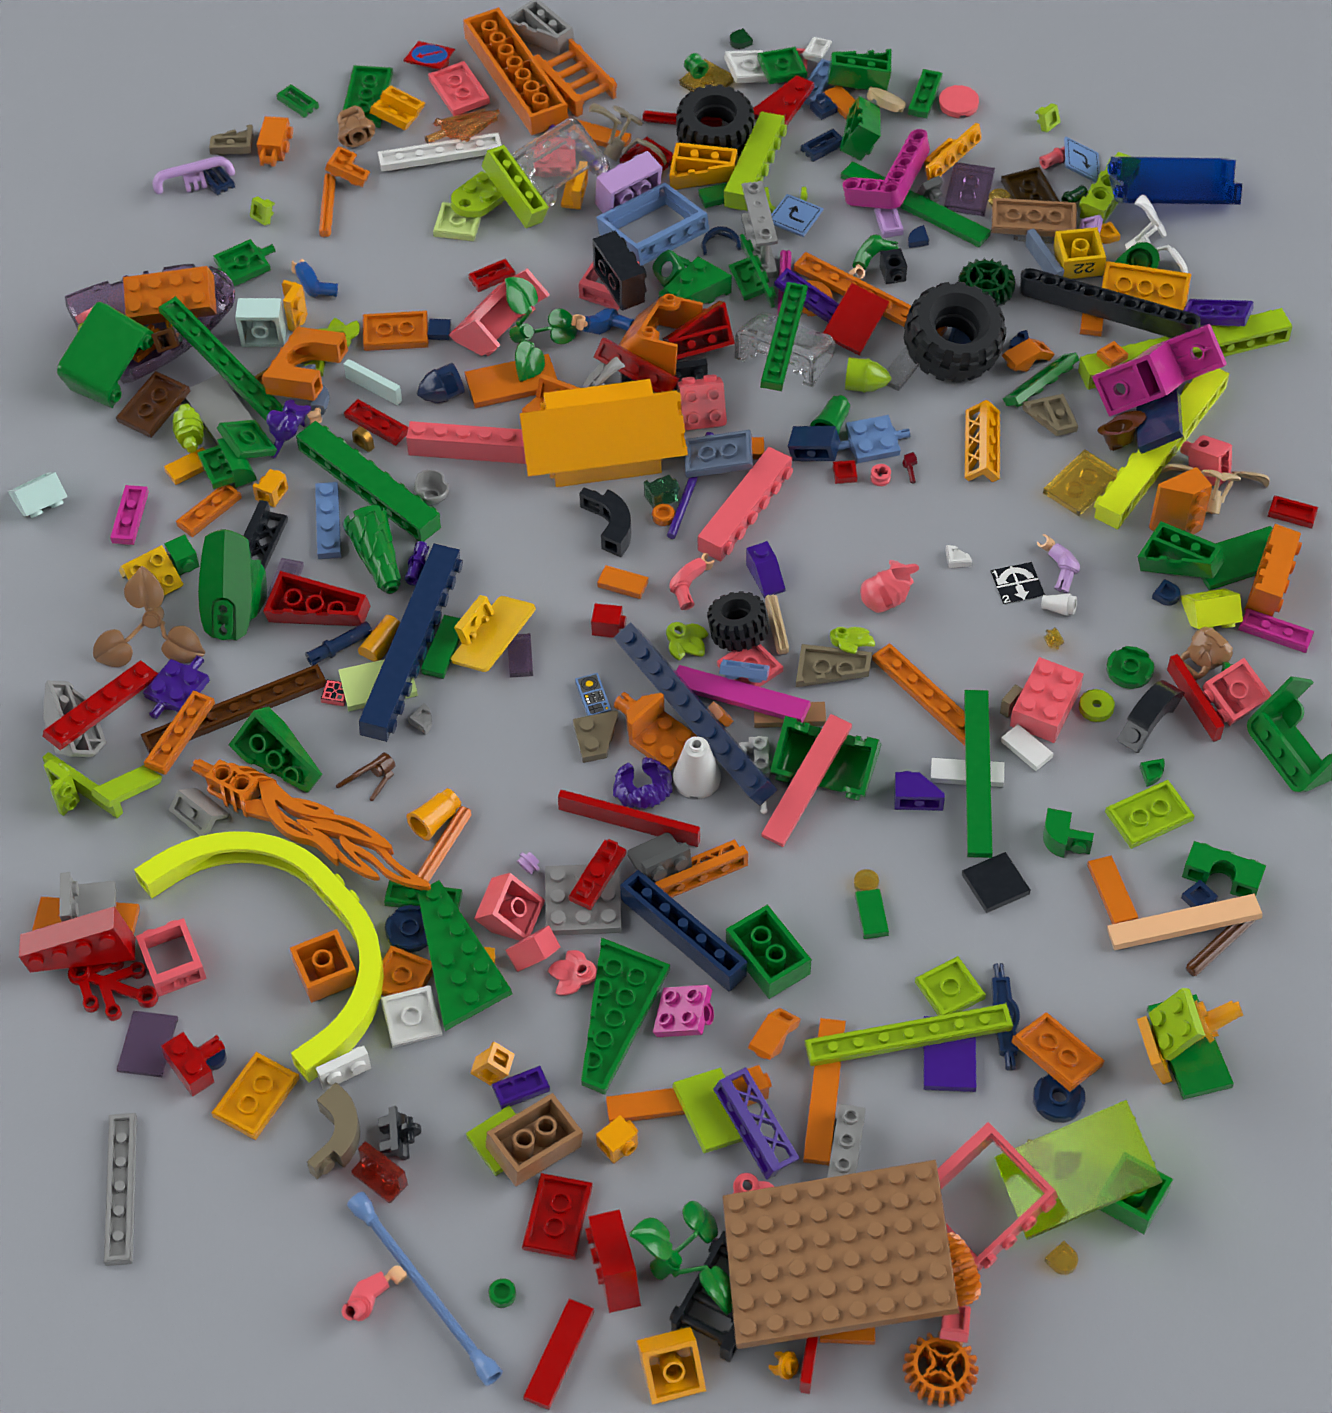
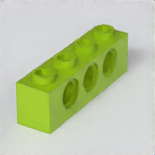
[1079,151,1141,224]

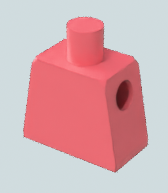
[1180,435,1232,487]

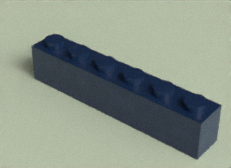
[620,870,747,992]

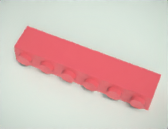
[406,421,526,464]
[698,447,793,562]

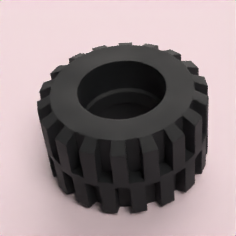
[707,591,769,652]

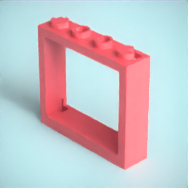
[938,1122,1058,1271]

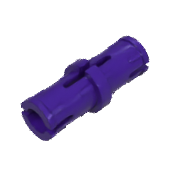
[404,541,429,585]

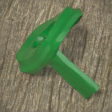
[652,250,691,287]

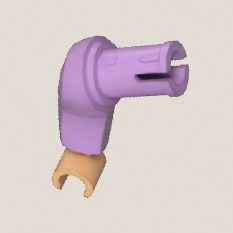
[1037,534,1080,593]

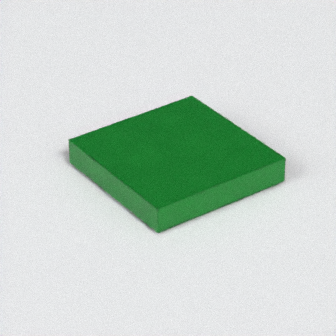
[757,47,808,85]
[217,420,277,459]

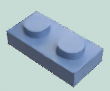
[719,659,770,683]

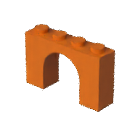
[262,326,348,401]

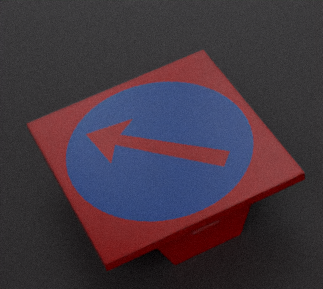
[404,41,455,70]

